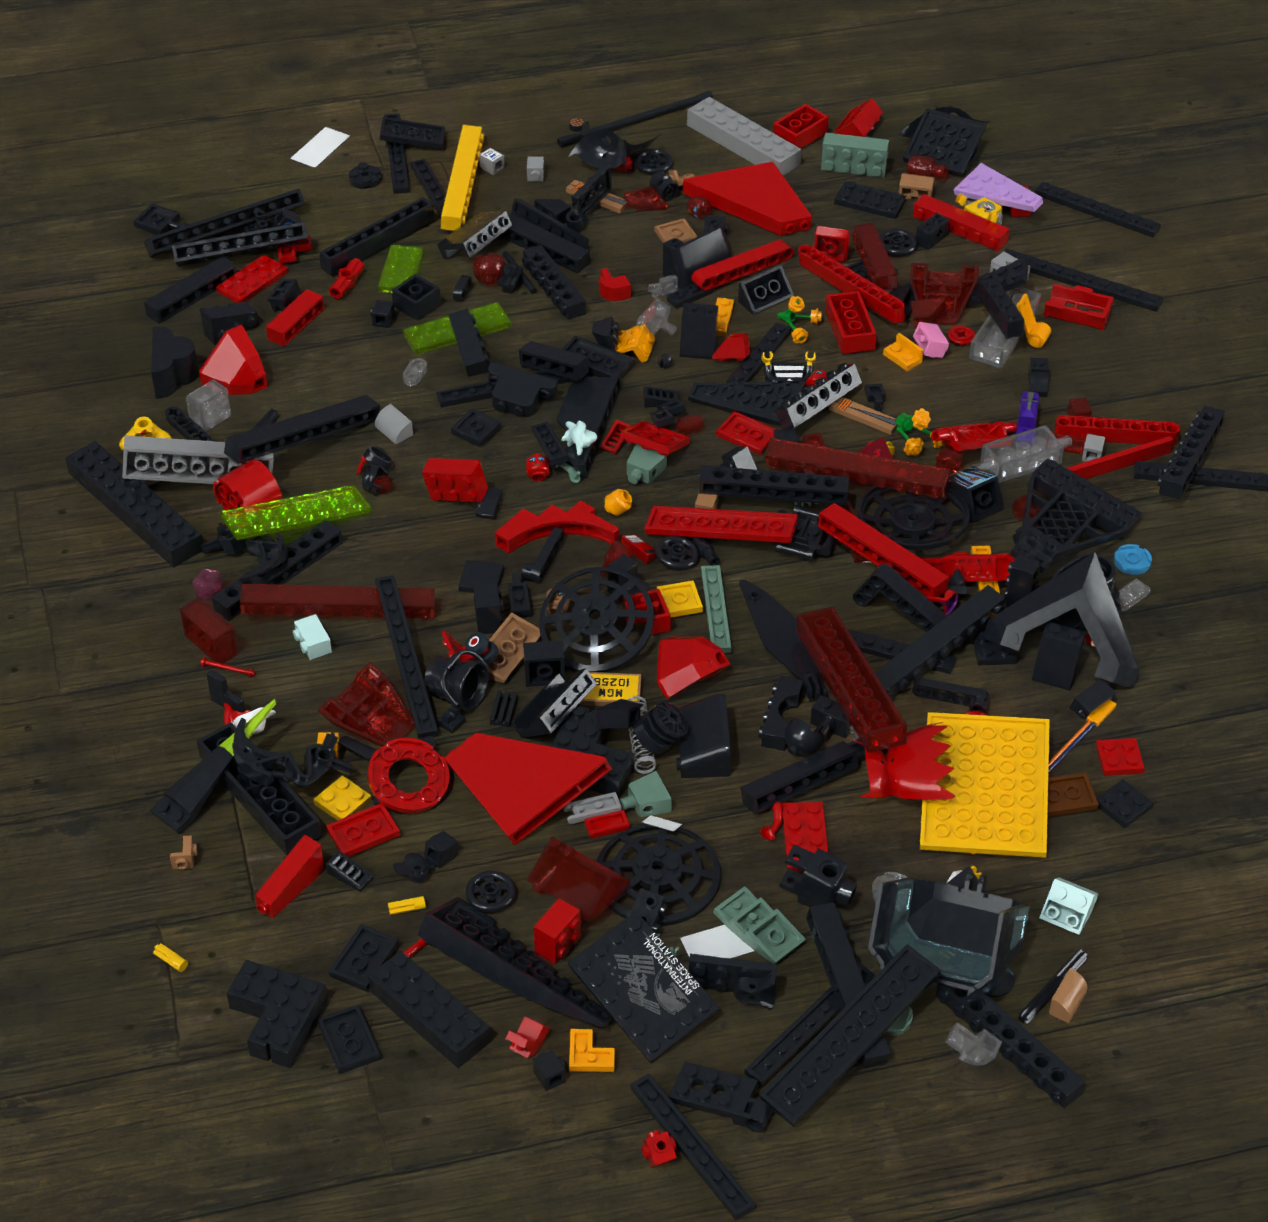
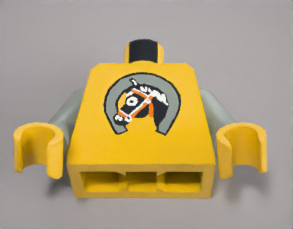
[955,194,1003,225]

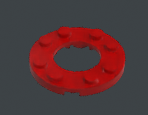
[367,738,450,814]

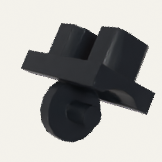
[498,263,523,294]

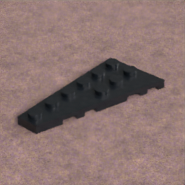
[688,381,806,426]

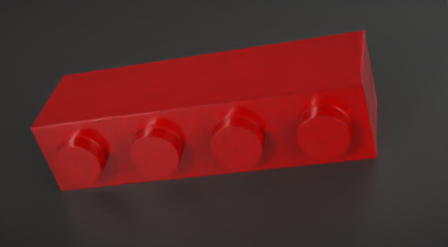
[266,289,325,346]

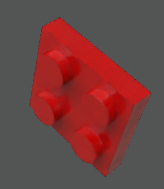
[1095,738,1144,776]

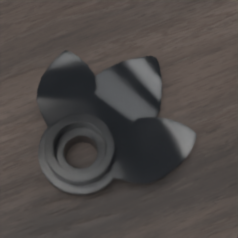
[393,853,435,883]

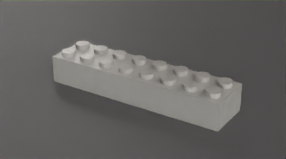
[687,97,802,176]
[122,436,274,484]

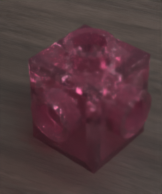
[193,568,223,600]

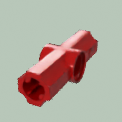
[329,258,364,300]

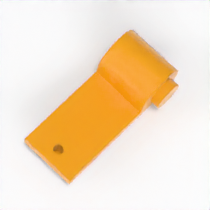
[1016,294,1051,348]

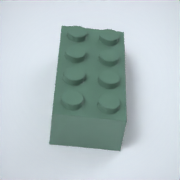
[821,133,889,177]

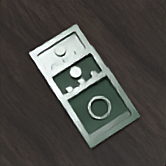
[713,886,806,964]

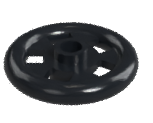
[635,149,673,174]
[878,229,917,256]
[655,536,699,570]
[465,871,516,913]

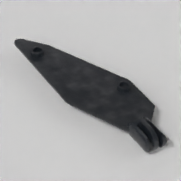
[739,580,830,700]

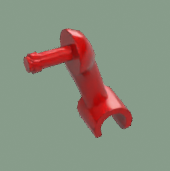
[760,802,783,840]

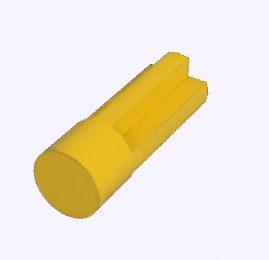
[388,896,426,915]
[153,943,188,972]

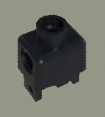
[779,844,858,907]

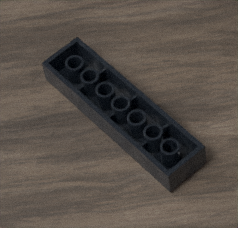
[197,722,322,856]

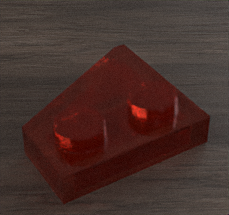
[623,186,668,210]

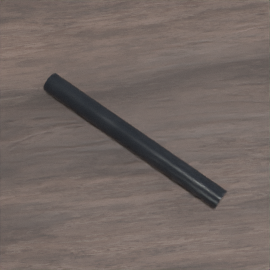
[502,251,537,294]

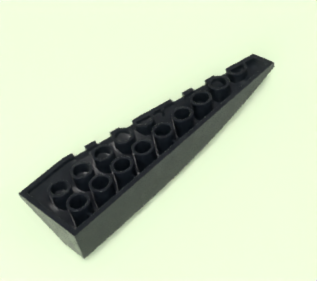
[417,897,613,1027]

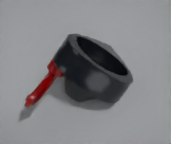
[356,446,393,475]

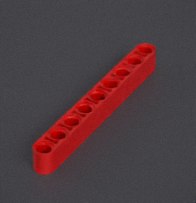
[798,245,905,323]

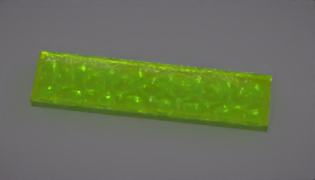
[221,485,371,540]

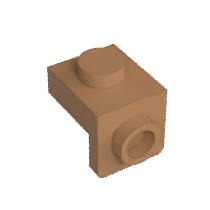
[668,170,695,187]
[170,835,198,870]

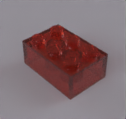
[180,597,238,664]

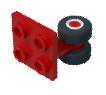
[441,630,499,664]

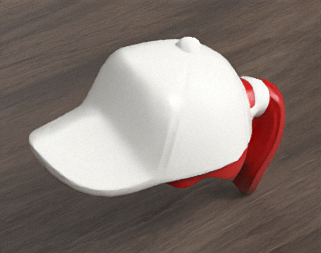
[224,703,276,736]

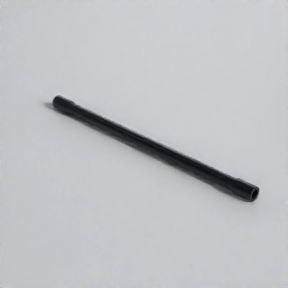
[557,91,713,147]

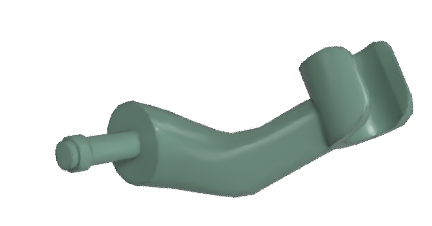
[549,462,580,483]

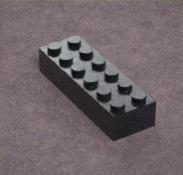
[368,951,491,1068]

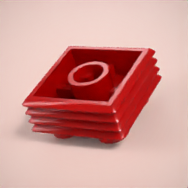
[814,226,850,262]

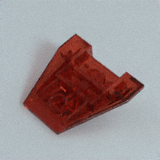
[910,263,979,325]
[318,662,415,746]

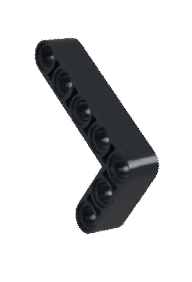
[853,564,947,632]

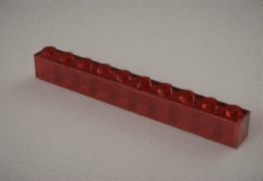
[765,438,950,498]
[240,584,435,619]

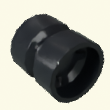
[649,171,679,201]

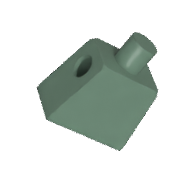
[627,444,667,484]
[620,771,672,817]

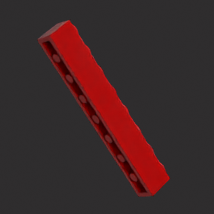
[818,503,949,597]

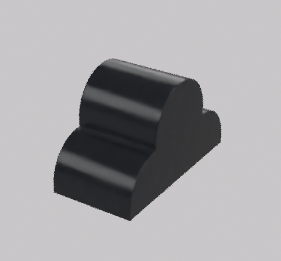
[151,326,199,399]

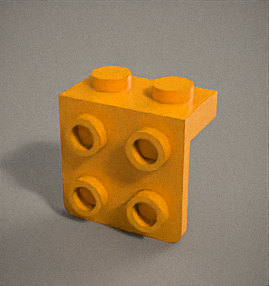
[614,324,655,363]

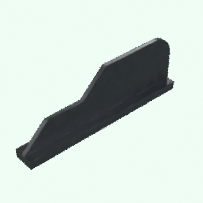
[557,372,622,479]

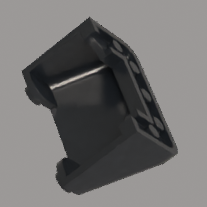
[663,218,731,289]
[676,694,730,778]

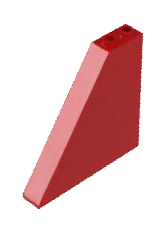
[683,161,812,236]
[444,733,612,846]

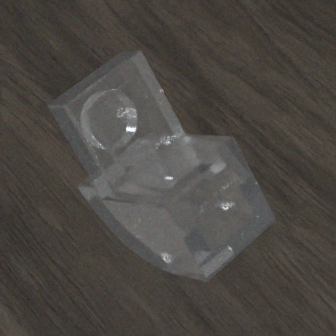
[945,1022,1002,1066]

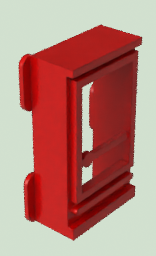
[1043,284,1113,331]

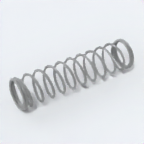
[627,696,656,774]

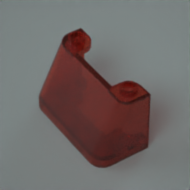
[526,837,630,922]

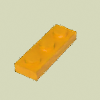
[716,298,734,337]

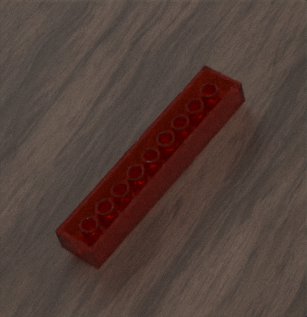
[797,607,907,753]

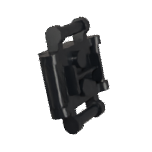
[773,505,835,561]

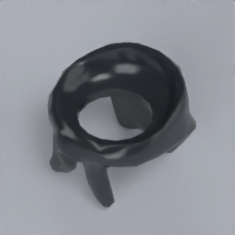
[362,464,389,497]

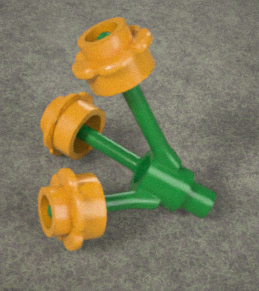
[777,296,822,344]

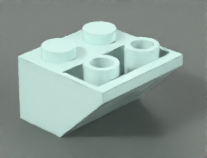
[1040,877,1099,935]

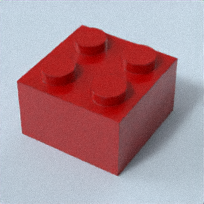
[534,899,582,965]

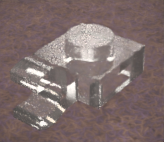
[648,274,678,297]

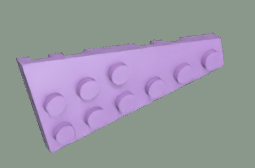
[954,163,1043,212]

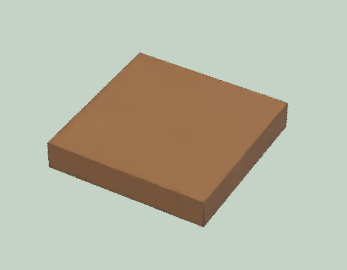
[655,218,698,243]

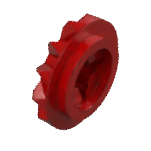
[947,326,975,346]

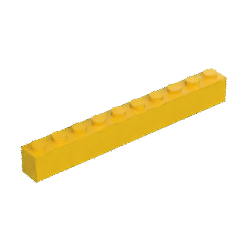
[441,125,484,231]

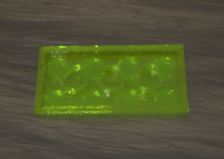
[378,245,424,293]

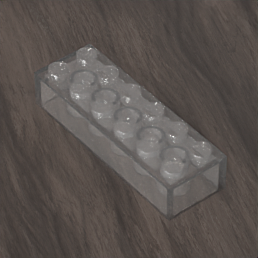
[969,287,1041,368]

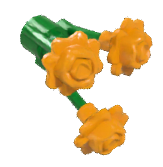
[895,408,946,456]

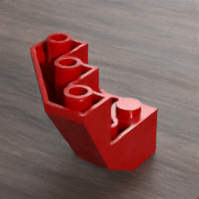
[199,325,267,395]
[657,636,731,699]

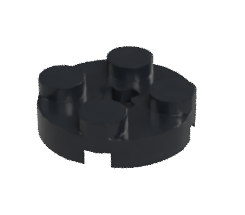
[349,162,381,189]

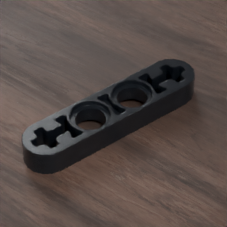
[165,407,212,441]

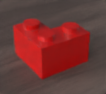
[622,589,671,635]

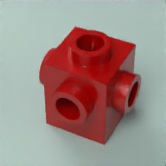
[641,1130,677,1168]

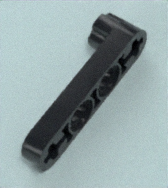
[521,527,565,583]
[912,678,990,713]

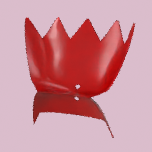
[852,722,955,800]

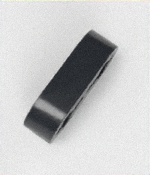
[453,275,472,301]

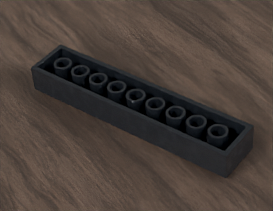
[65,441,203,568]

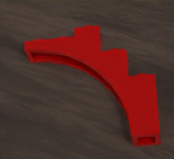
[495,500,619,554]

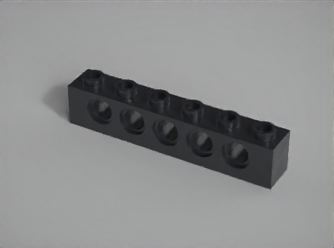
[522,245,586,320]
[775,363,862,429]

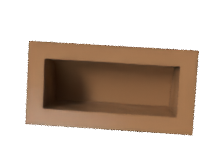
[1049,968,1088,1023]

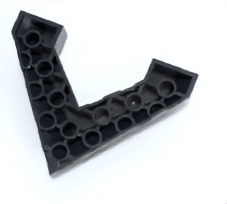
[983,552,1139,688]

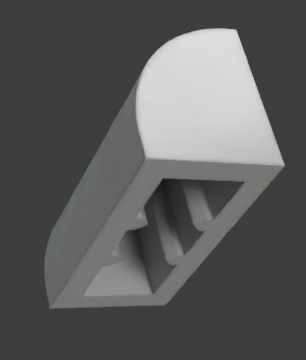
[375,404,413,444]

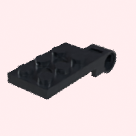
[566,163,612,233]
[668,1062,772,1132]

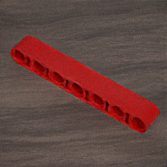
[691,239,794,291]
[1054,415,1180,446]

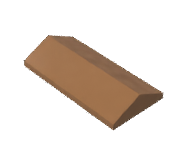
[474,613,541,683]

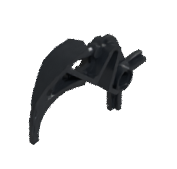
[201,522,287,581]
[232,717,353,788]

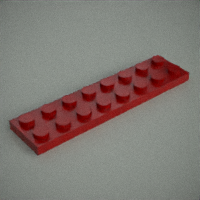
[645,506,798,543]

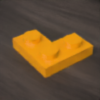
[569,1029,615,1072]

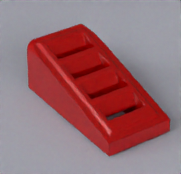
[600,420,632,455]

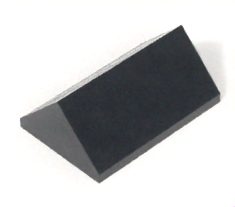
[738,265,794,314]

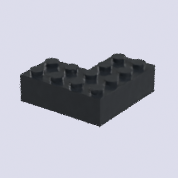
[551,705,634,798]
[227,960,328,1068]

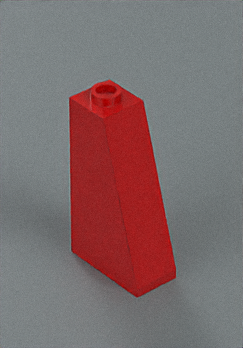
[255,835,324,918]

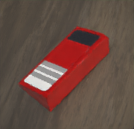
[621,535,657,564]

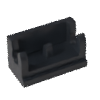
[267,279,302,313]
[1069,679,1116,719]

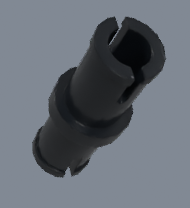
[693,537,720,566]

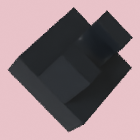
[437,705,466,734]

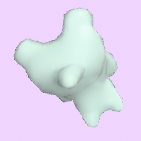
[561,421,597,455]

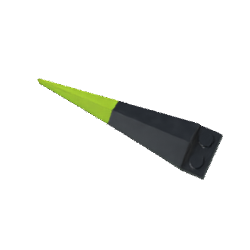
[150,699,276,834]

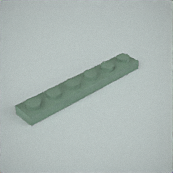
[701,565,731,653]

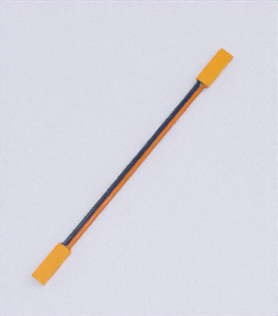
[971,700,1117,855]

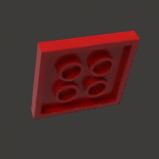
[620,421,691,456]

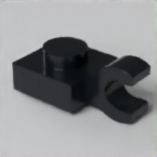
[864,383,885,411]

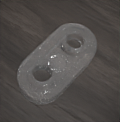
[403,358,427,386]

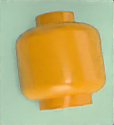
[604,489,632,516]

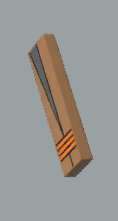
[566,180,629,214]
[829,397,897,435]

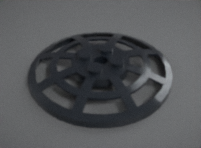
[858,478,969,550]
[539,567,655,673]
[595,824,720,926]

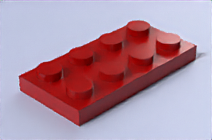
[216,255,288,303]
[782,802,828,872]

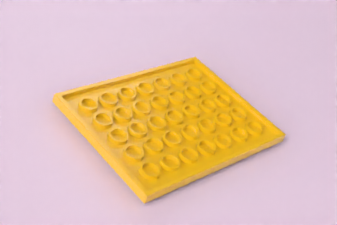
[920,712,1049,858]

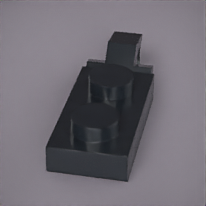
[508,573,531,616]

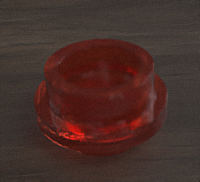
[374,475,392,494]

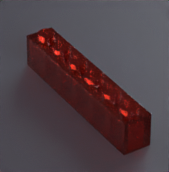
[851,222,897,290]

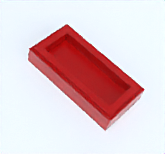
[584,810,630,839]

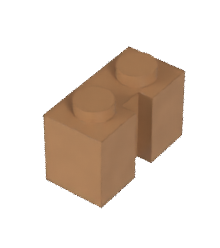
[899,174,934,200]

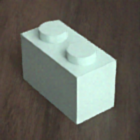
[293,614,332,660]

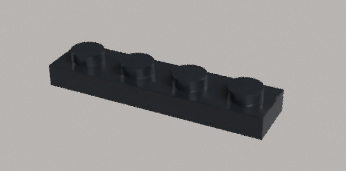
[531,421,569,466]

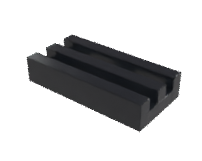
[490,690,517,727]

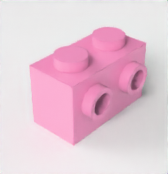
[913,322,949,358]

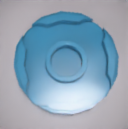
[1114,544,1152,575]

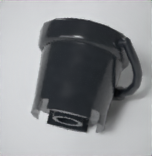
[424,649,489,711]

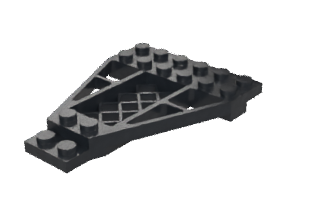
[1010,458,1142,573]

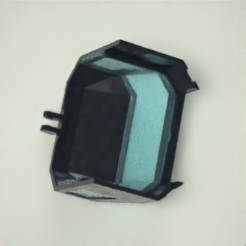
[868,872,1030,995]

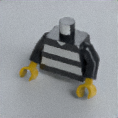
[761,351,816,387]

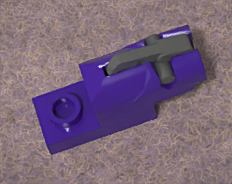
[1015,391,1039,446]

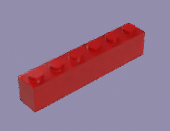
[913,194,1010,251]

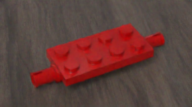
[931,421,1017,452]

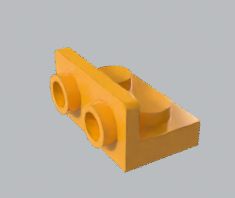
[883,333,923,371]

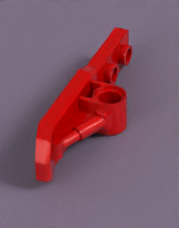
[920,552,1015,581]

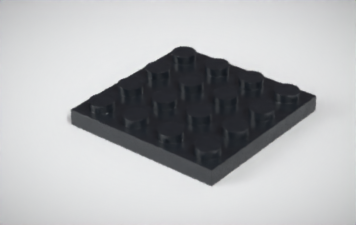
[903,108,986,177]

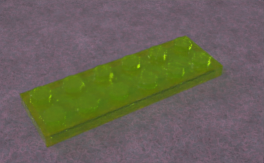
[403,302,511,355]

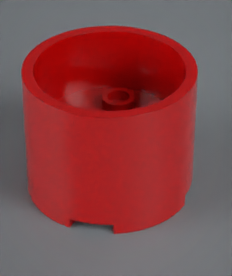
[213,459,282,529]

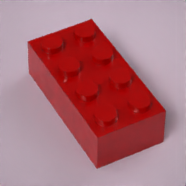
[825,291,876,354]

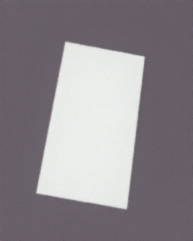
[290,127,350,167]
[680,925,754,958]

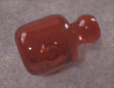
[907,155,948,180]

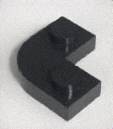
[650,399,686,428]

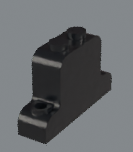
[488,362,558,417]

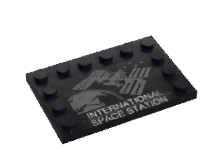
[568,911,719,1064]

